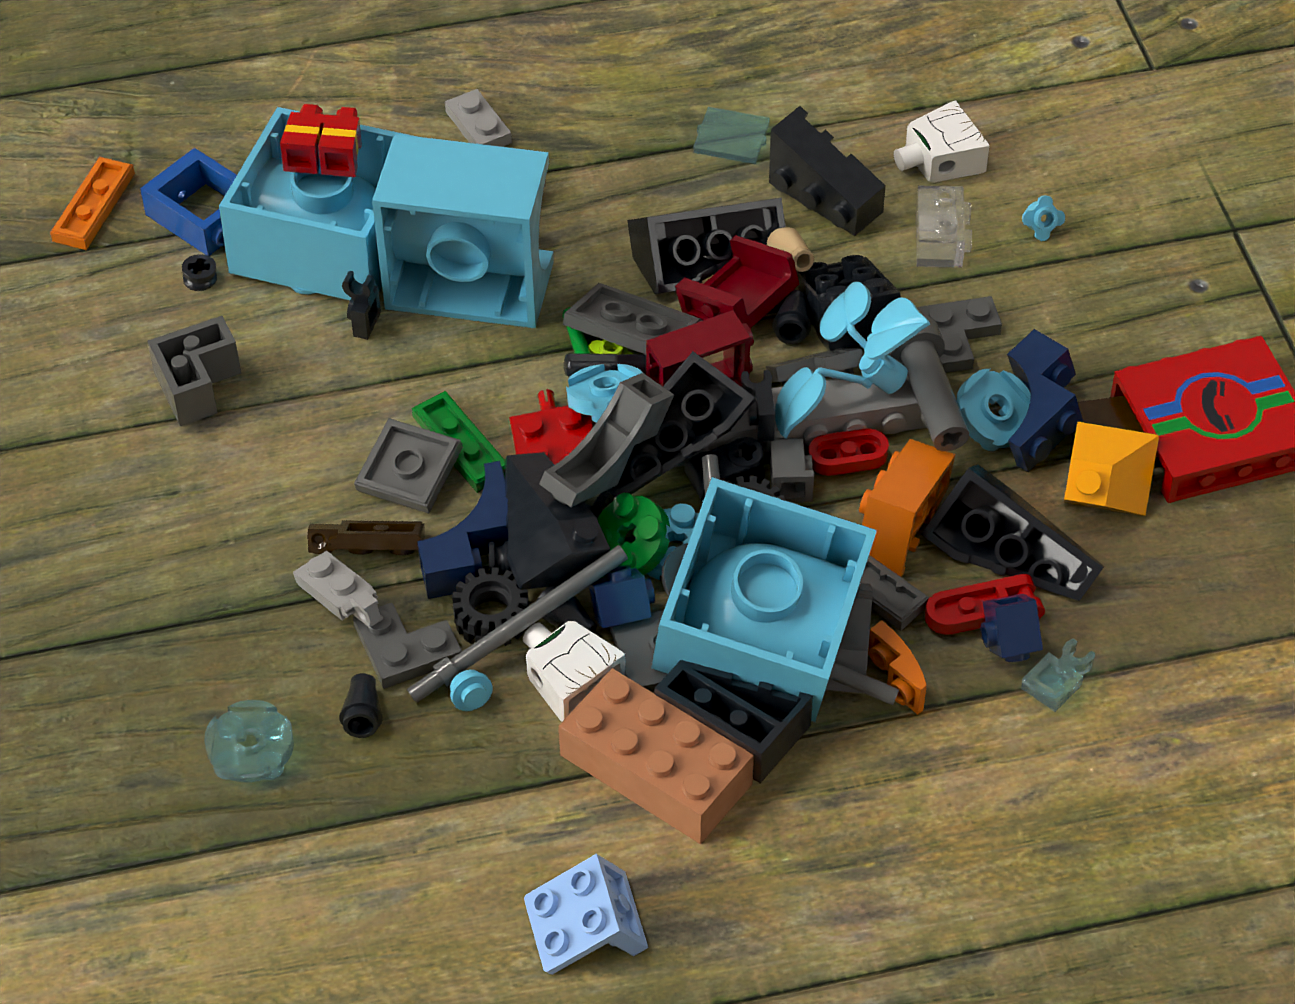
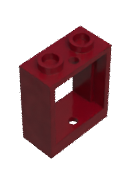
[646,310,754,386]

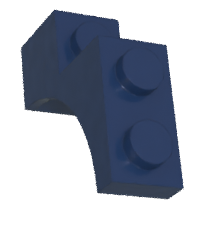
[1007,329,1083,472]
[417,461,508,599]

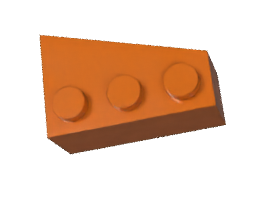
[859,439,956,578]

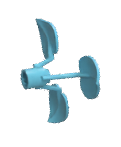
[775,282,930,439]

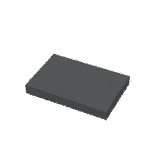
[563,283,702,355]

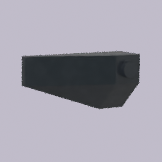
[627,197,786,294]
[505,452,610,590]
[921,464,1105,601]

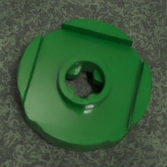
[597,493,670,575]

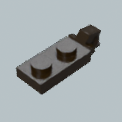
[307,520,425,555]

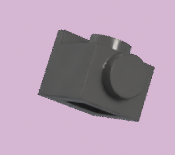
[769,438,814,503]

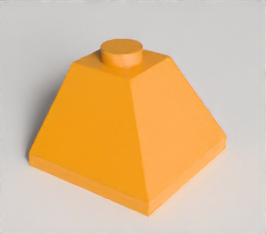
[1064,422,1159,516]

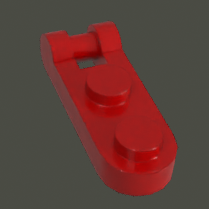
[925,574,1045,635]

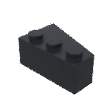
[769,106,886,236]
[655,660,813,784]

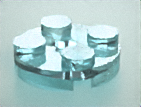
[204,700,294,782]

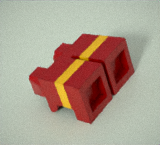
[280,104,362,177]

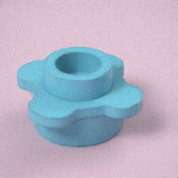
[1022,195,1065,241]

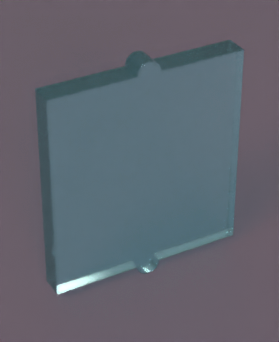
[693,107,770,164]

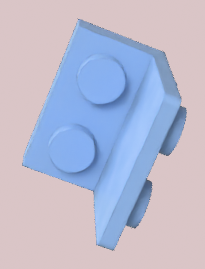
[524,854,648,975]

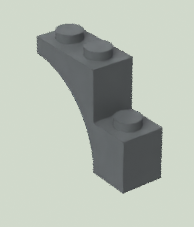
[539,373,674,507]

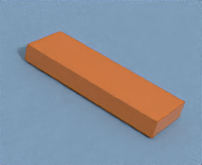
[50,157,135,250]

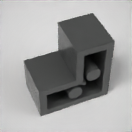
[147,316,241,426]

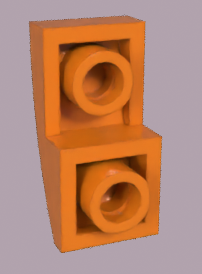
[868,620,927,715]

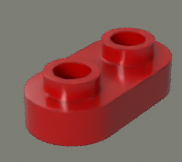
[808,428,889,476]

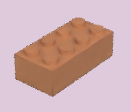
[558,668,754,844]

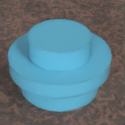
[450,670,493,711]

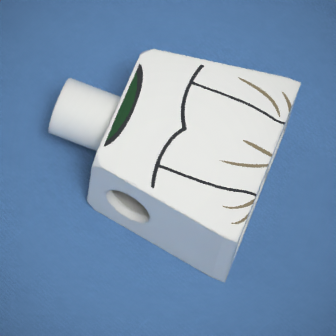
[894,100,989,183]
[523,621,625,722]

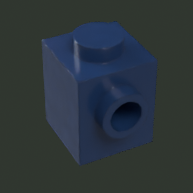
[588,565,655,628]
[981,594,1043,662]

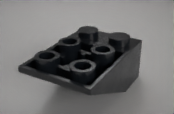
[796,255,901,351]

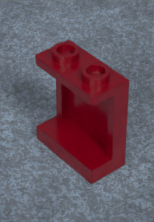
[675,235,799,329]

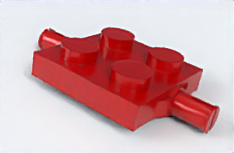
[509,389,593,465]

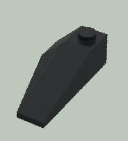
[606,351,756,498]

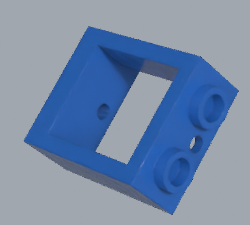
[140,148,237,256]

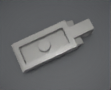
[293,551,383,628]

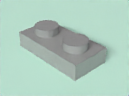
[445,89,512,147]

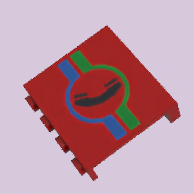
[1110,335,1295,503]

